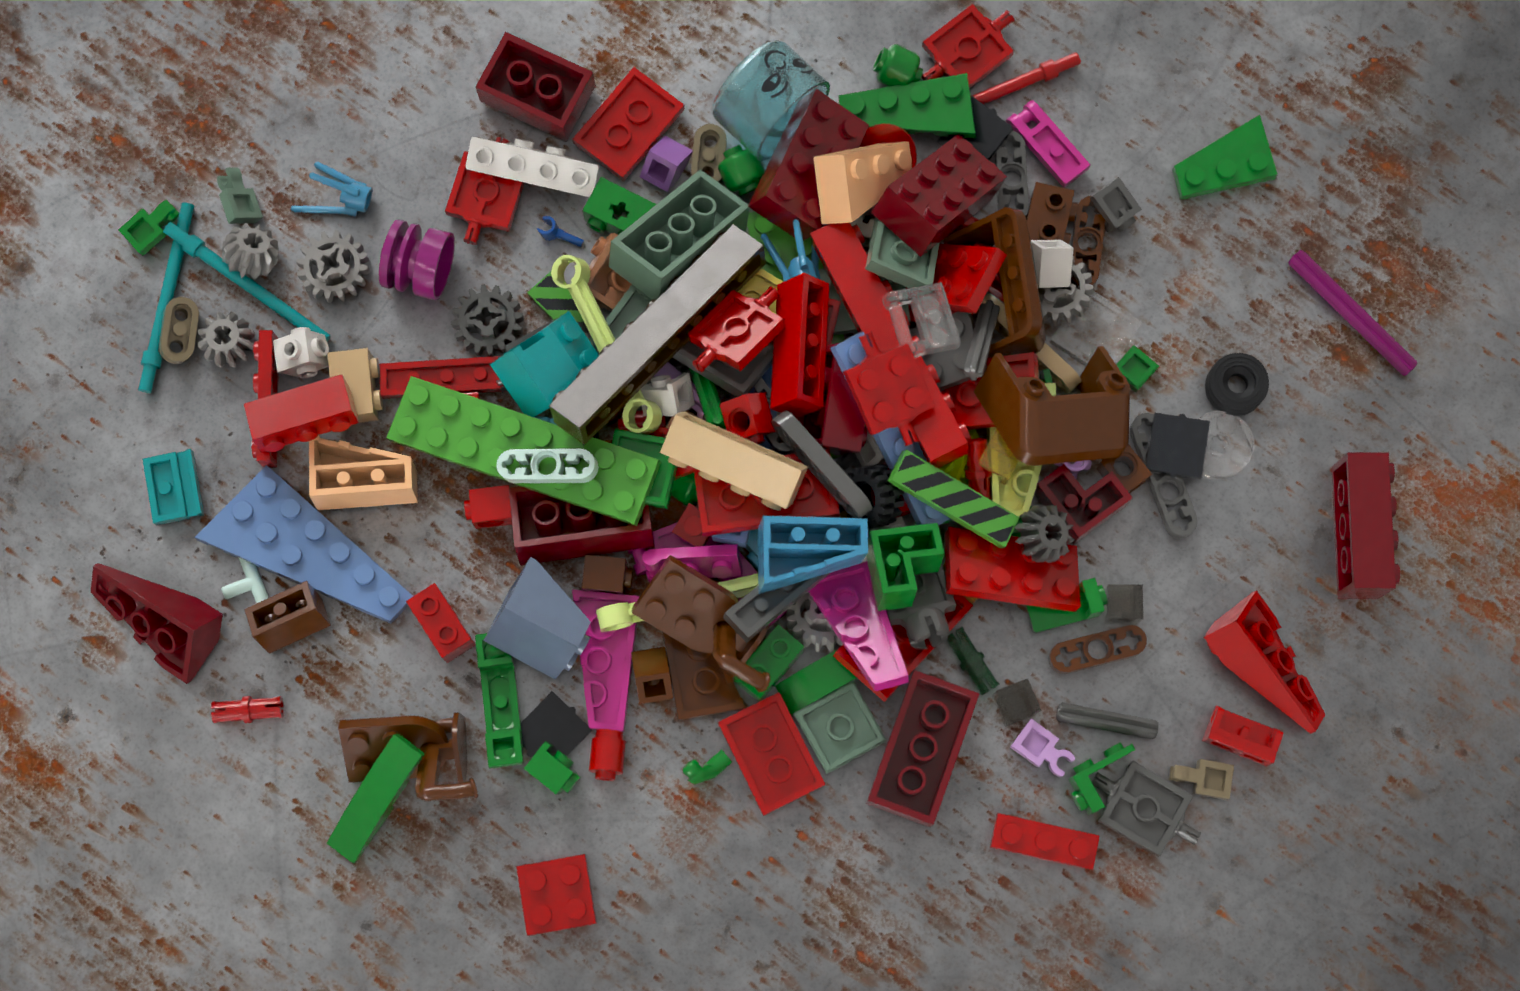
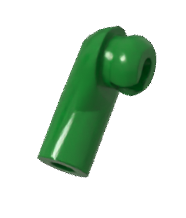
[682,749,732,784]

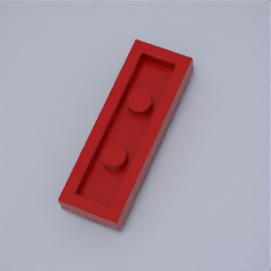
[990,813,1100,870]

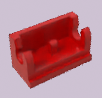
[1202,705,1283,766]

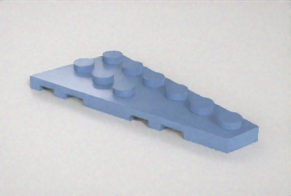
[195,465,413,624]

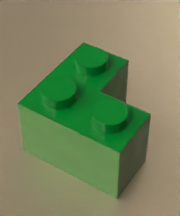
[866,523,945,611]

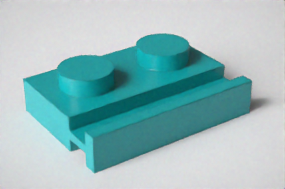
[142,449,205,526]

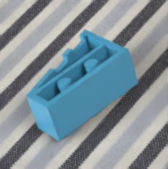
[758,516,868,594]

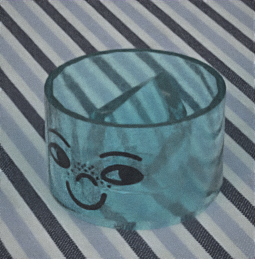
[712,40,830,161]

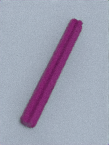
[1288,250,1418,376]

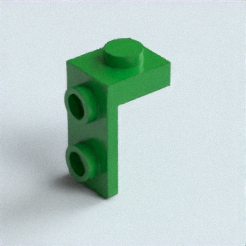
[1026,578,1107,633]
[1068,742,1136,816]

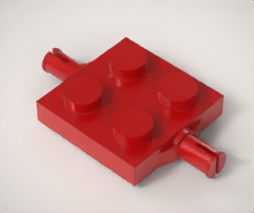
[921,4,1015,88]
[445,137,525,245]
[688,286,785,372]
[843,332,935,446]

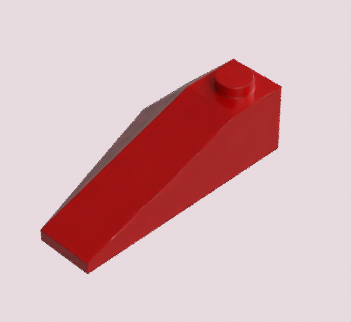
[1204,590,1325,734]

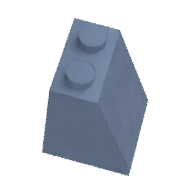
[483,557,591,680]

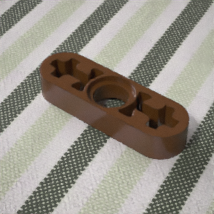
[1071,196,1105,289]
[1048,625,1147,674]

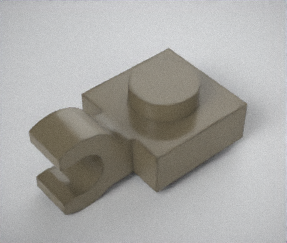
[1169,759,1234,800]

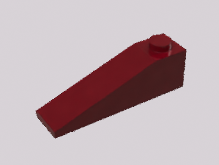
[90,563,223,684]

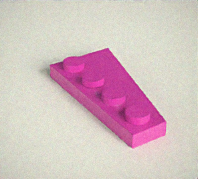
[808,561,909,691]
[572,589,639,733]

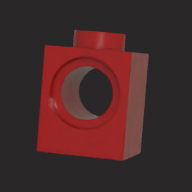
[719,392,775,444]
[464,485,512,529]

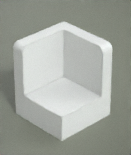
[1031,240,1074,288]

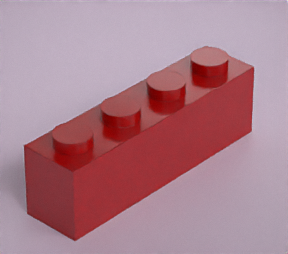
[770,273,829,418]

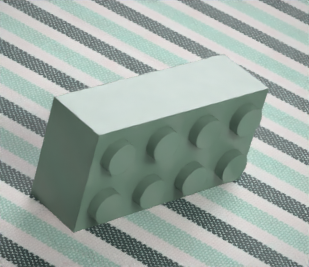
[609,169,750,300]

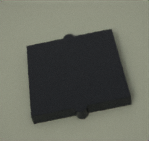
[937,96,1014,160]
[1146,413,1210,479]
[521,691,592,757]

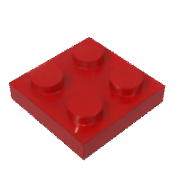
[516,854,597,936]

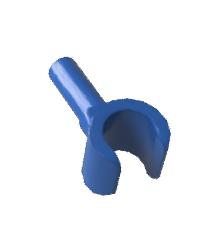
[537,216,584,247]

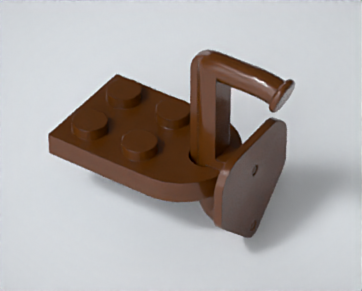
[632,555,770,692]
[338,712,478,801]

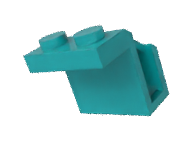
[490,311,599,417]

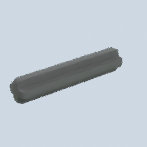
[963,300,1000,381]
[1056,703,1159,739]

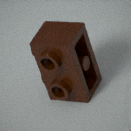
[1026,182,1078,244]
[244,581,331,654]

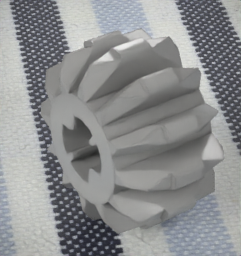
[222,222,279,280]
[197,311,255,368]

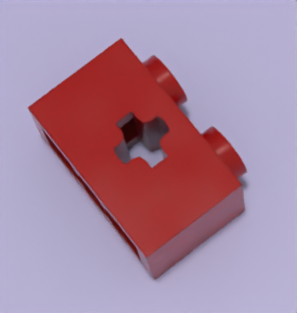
[406,583,476,664]

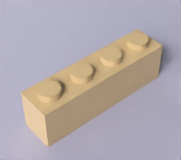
[660,411,808,510]

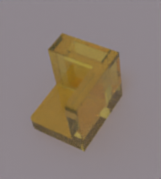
[979,429,1019,486]

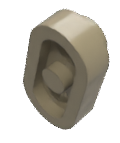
[691,124,727,184]
[159,297,199,364]

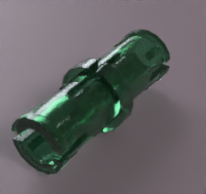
[946,627,1000,696]

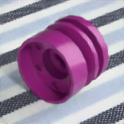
[378,219,455,301]

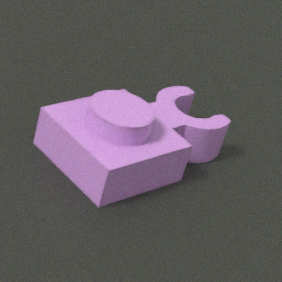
[1010,718,1075,777]

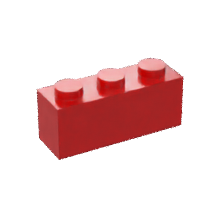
[244,374,359,453]

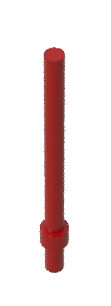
[909,52,1081,135]

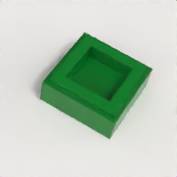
[1116,345,1159,393]

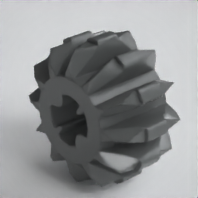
[1015,505,1075,563]

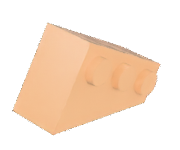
[814,141,912,224]
[309,435,418,510]

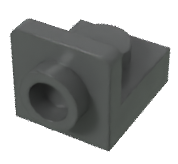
[1090,177,1142,232]

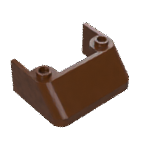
[944,207,1046,358]
[974,346,1130,466]

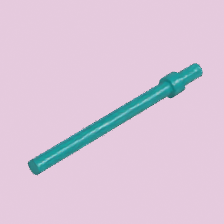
[138,202,195,393]
[163,222,331,342]

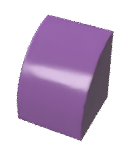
[639,136,693,192]

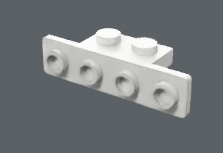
[466,137,599,197]

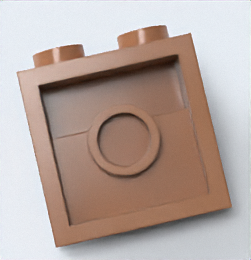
[588,233,632,312]

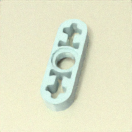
[497,449,598,483]

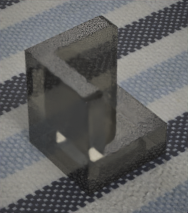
[1104,584,1143,625]
[992,678,1041,727]

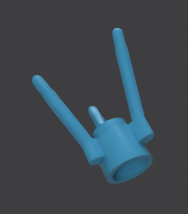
[291,162,372,217]
[761,219,821,281]

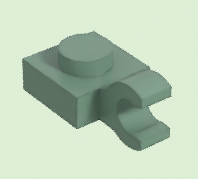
[217,168,263,224]

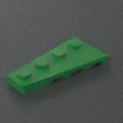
[838,73,976,138]

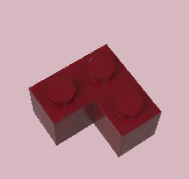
[1034,464,1133,545]

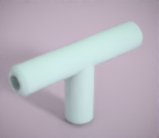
[221,557,269,604]

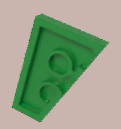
[1172,115,1278,200]

